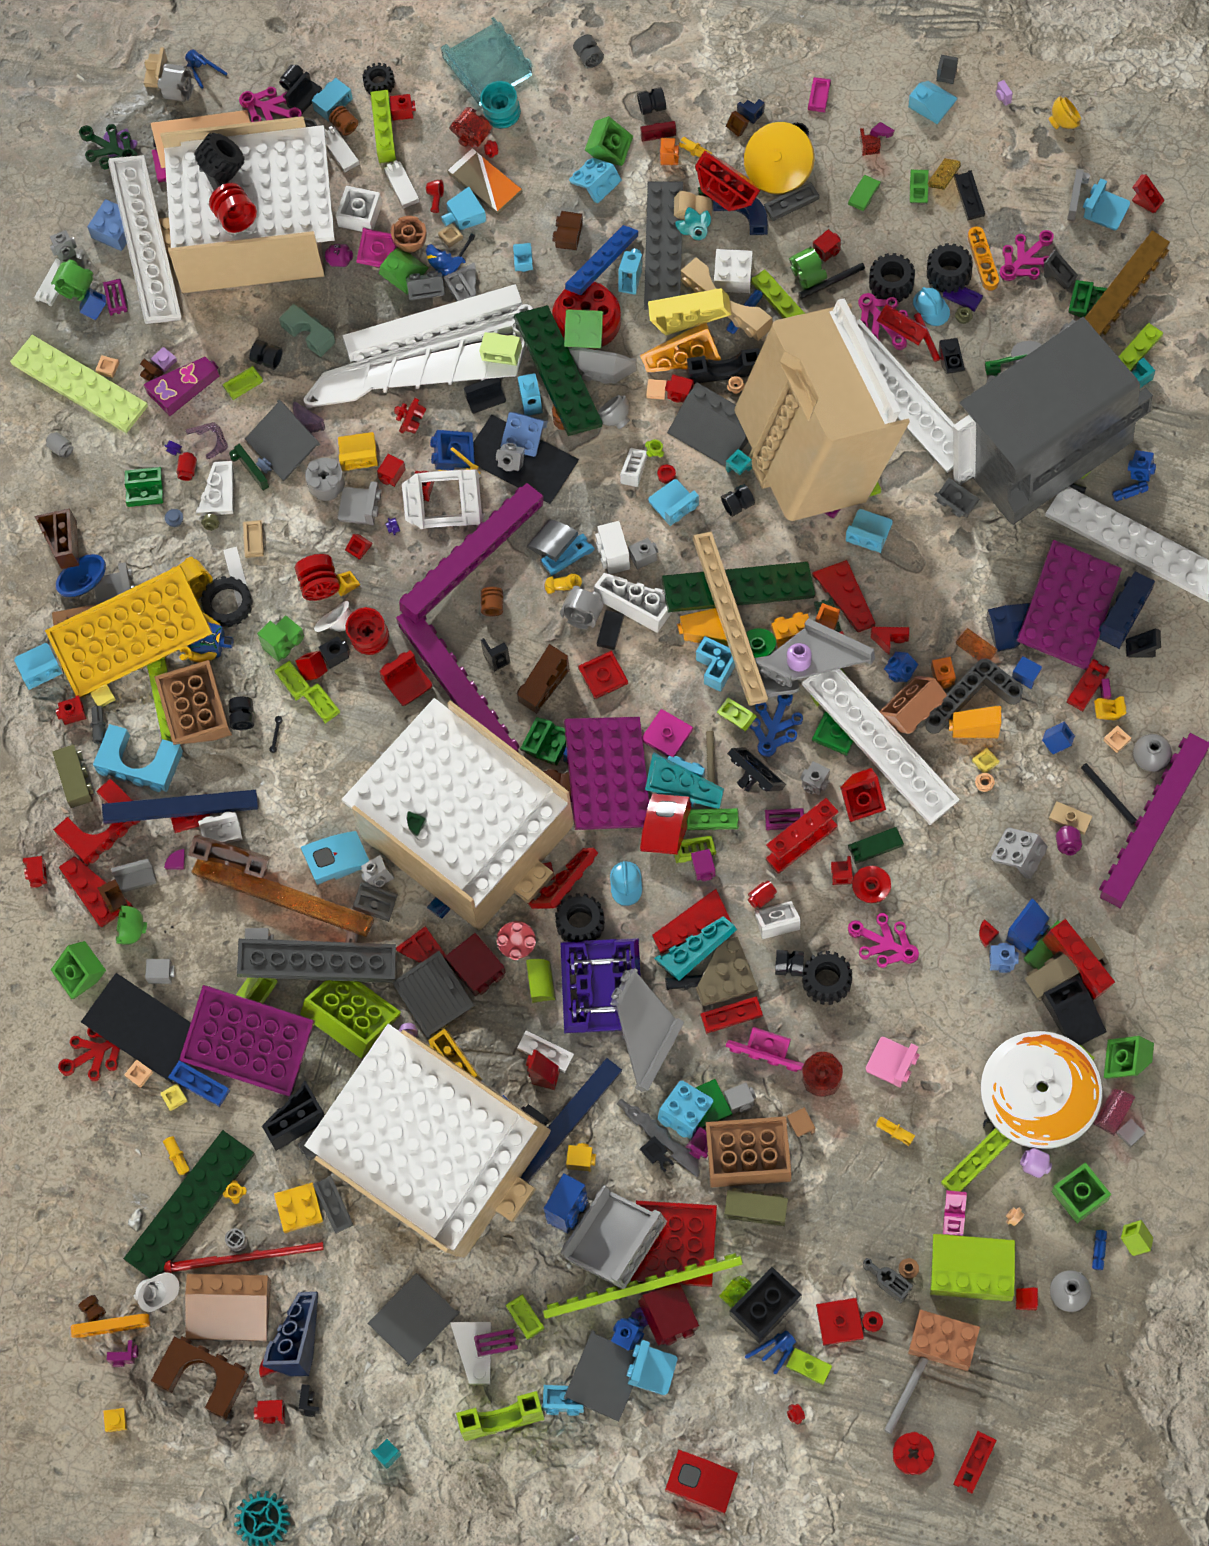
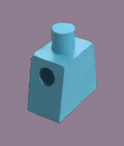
[441,187,486,230]
[618,249,642,295]
[518,373,543,416]

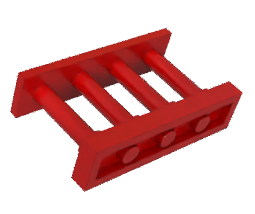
[766,798,839,874]

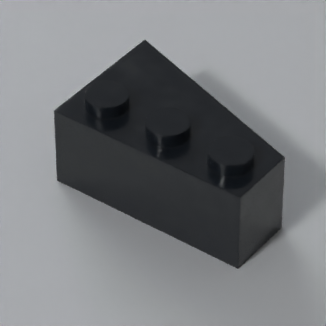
[262,1081,325,1151]

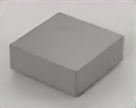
[1116,1119,1145,1148]

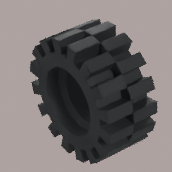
[362,63,395,95]

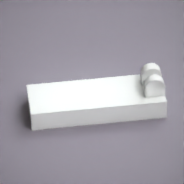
[325,126,360,173]
[384,160,419,209]
[34,258,65,307]
[517,1031,574,1073]

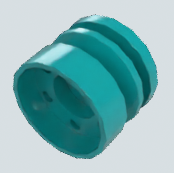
[480,81,521,129]

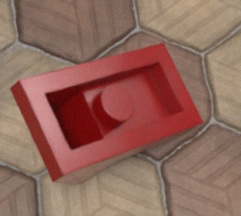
[1132,174,1165,213]
[871,627,909,655]

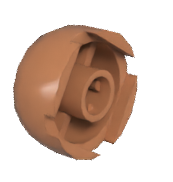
[390,215,427,253]

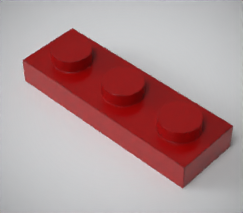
[700,996,763,1034]

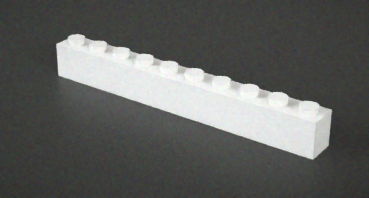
[343,284,522,362]

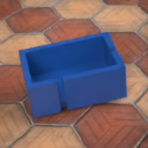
[543,1173,589,1234]

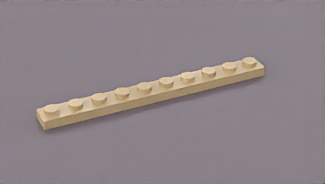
[693,531,768,706]

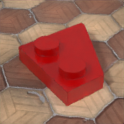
[396,926,446,963]

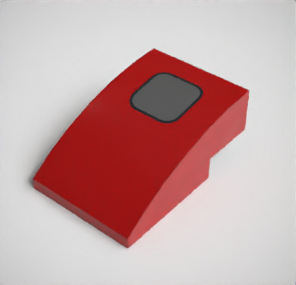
[640,794,692,855]
[665,1449,738,1514]

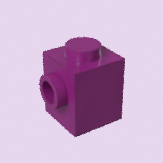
[691,849,716,881]

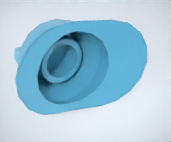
[913,287,950,326]
[610,861,642,906]

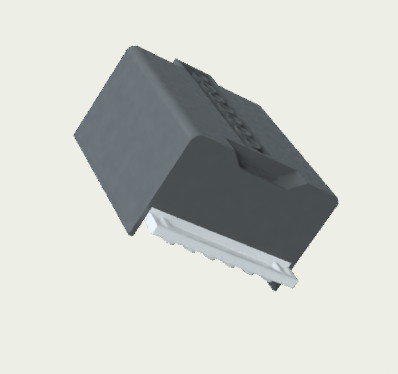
[953,317,1153,525]

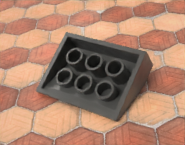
[667,383,749,467]

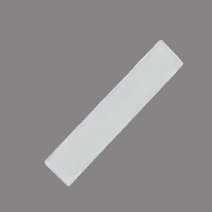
[223,547,247,608]

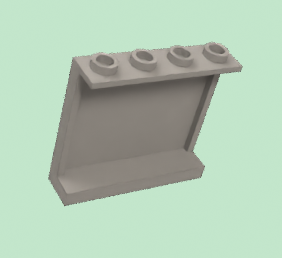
[561,1185,668,1289]

